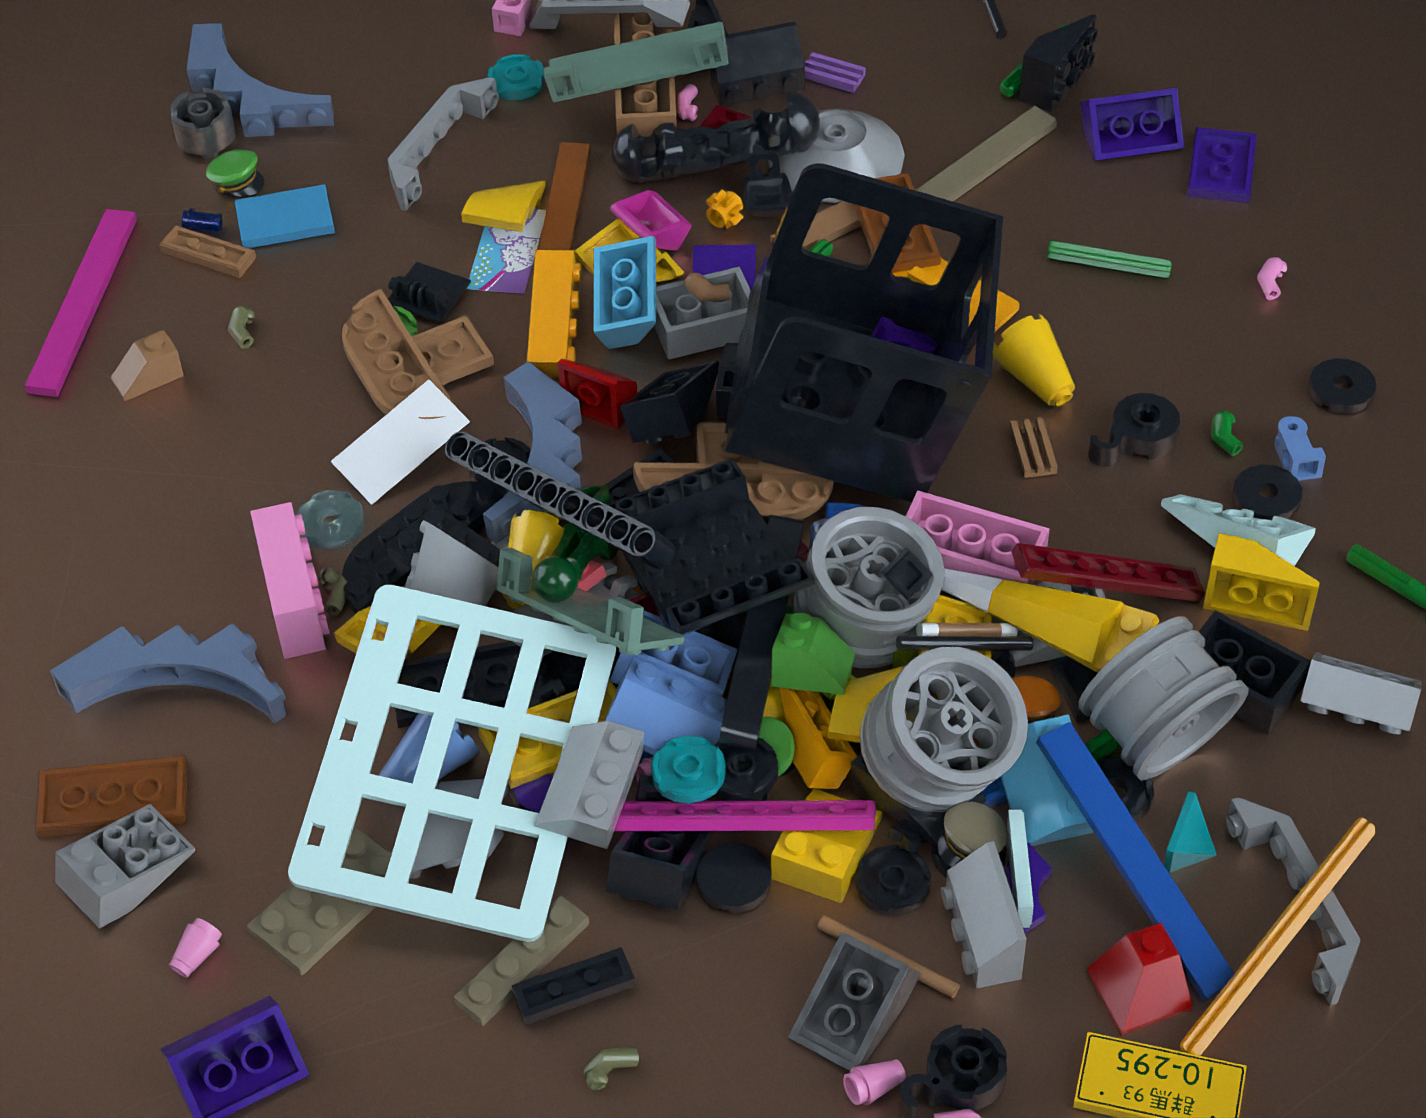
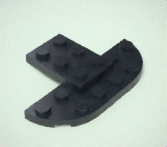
[342,481,508,614]

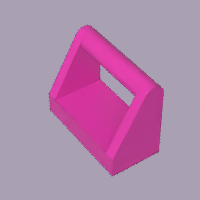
[611,190,692,251]

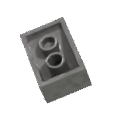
[788,932,921,1071]

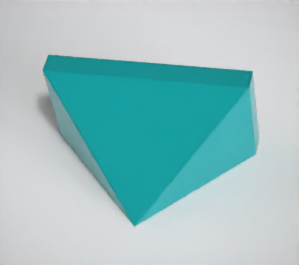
[1164,791,1217,873]

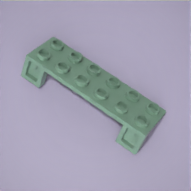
[543,22,729,103]
[496,548,684,655]

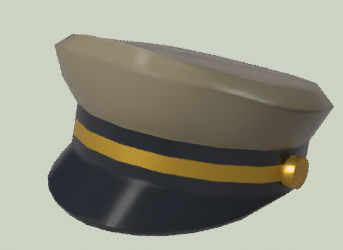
[938,801,1008,867]

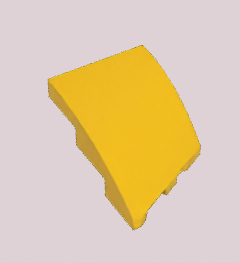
[461,180,546,232]
[574,218,685,282]
[828,665,907,743]

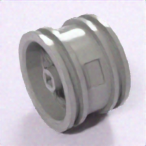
[792,507,945,668]
[1079,616,1249,780]
[860,647,1028,812]

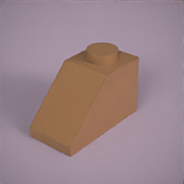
[111,330,184,401]

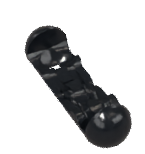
[612,91,820,184]

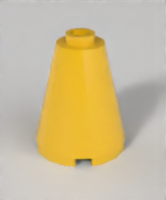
[993,314,1075,406]
[503,510,564,609]

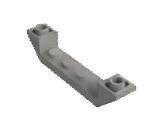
[529,0,690,29]
[387,77,499,211]
[1226,797,1361,1006]

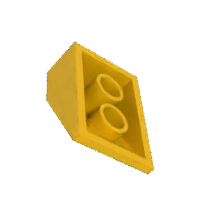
[1203,533,1320,631]
[771,788,883,904]

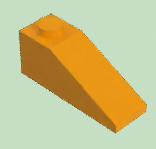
[780,688,857,789]

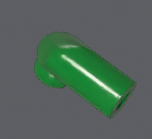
[1211,411,1244,457]

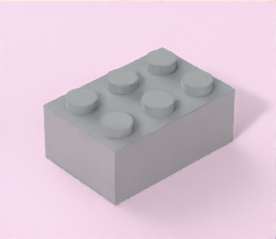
[654,266,751,360]

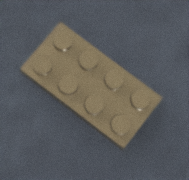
[247,827,391,976]

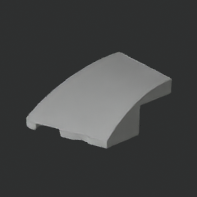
[405,520,498,606]
[410,779,509,879]

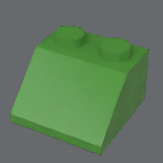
[771,613,856,695]

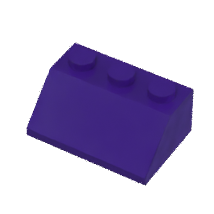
[1080,88,1184,161]
[161,996,309,1118]

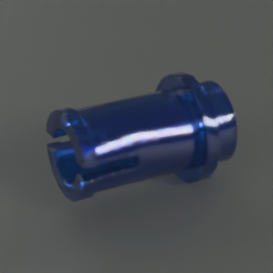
[182,208,223,233]

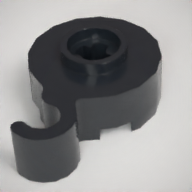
[1088,393,1180,467]
[899,1025,1007,1118]

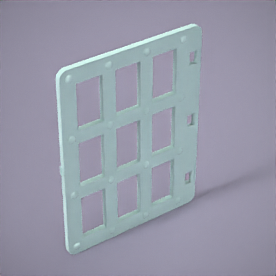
[288,585,616,942]

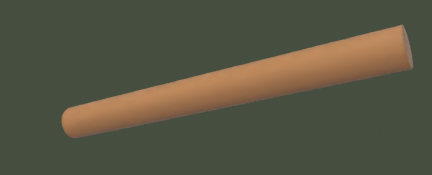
[817,915,960,998]

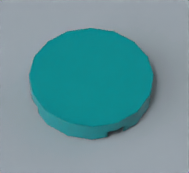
[487,54,546,100]
[651,735,726,804]

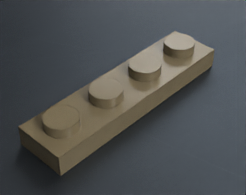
[453,895,589,1027]

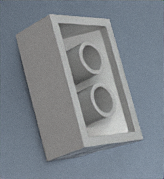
[1300,652,1422,734]
[535,721,644,849]
[941,841,1027,988]

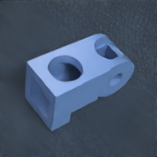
[1274,416,1326,481]

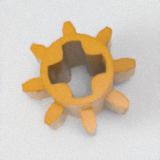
[706,189,743,229]

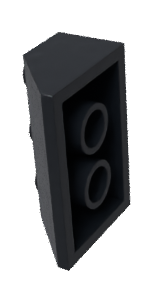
[710,21,805,106]

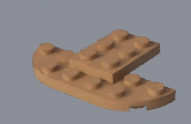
[342,289,494,419]
[633,422,834,524]

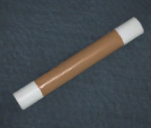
[916,623,1018,636]

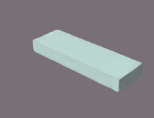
[1007,809,1034,928]

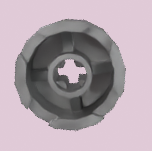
[170,88,236,159]

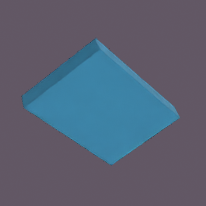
[234,184,335,248]

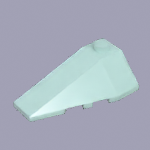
[1161,494,1316,566]

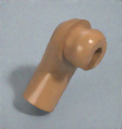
[685,272,730,302]

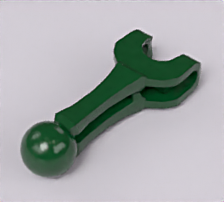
[532,485,619,602]

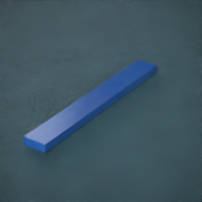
[1036,722,1234,1001]

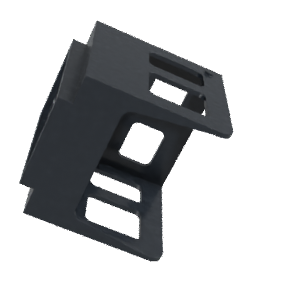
[724,163,1003,503]

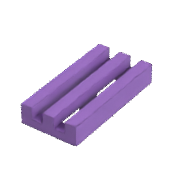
[805,52,866,93]

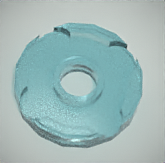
[297,490,365,549]

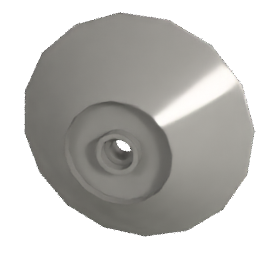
[768,108,905,204]

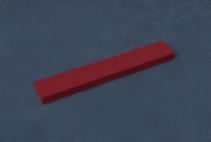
[1011,543,1206,602]

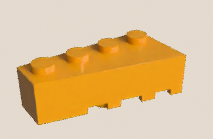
[527,250,581,378]

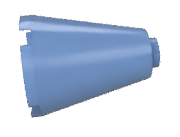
[378,713,480,784]

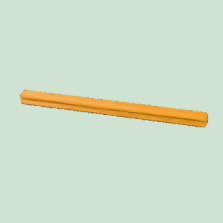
[1180,818,1375,1056]

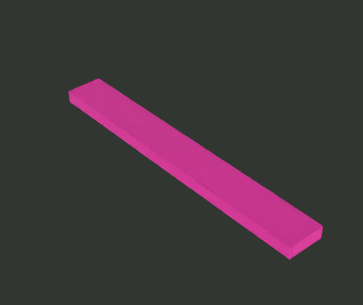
[24,209,137,397]
[614,800,876,831]

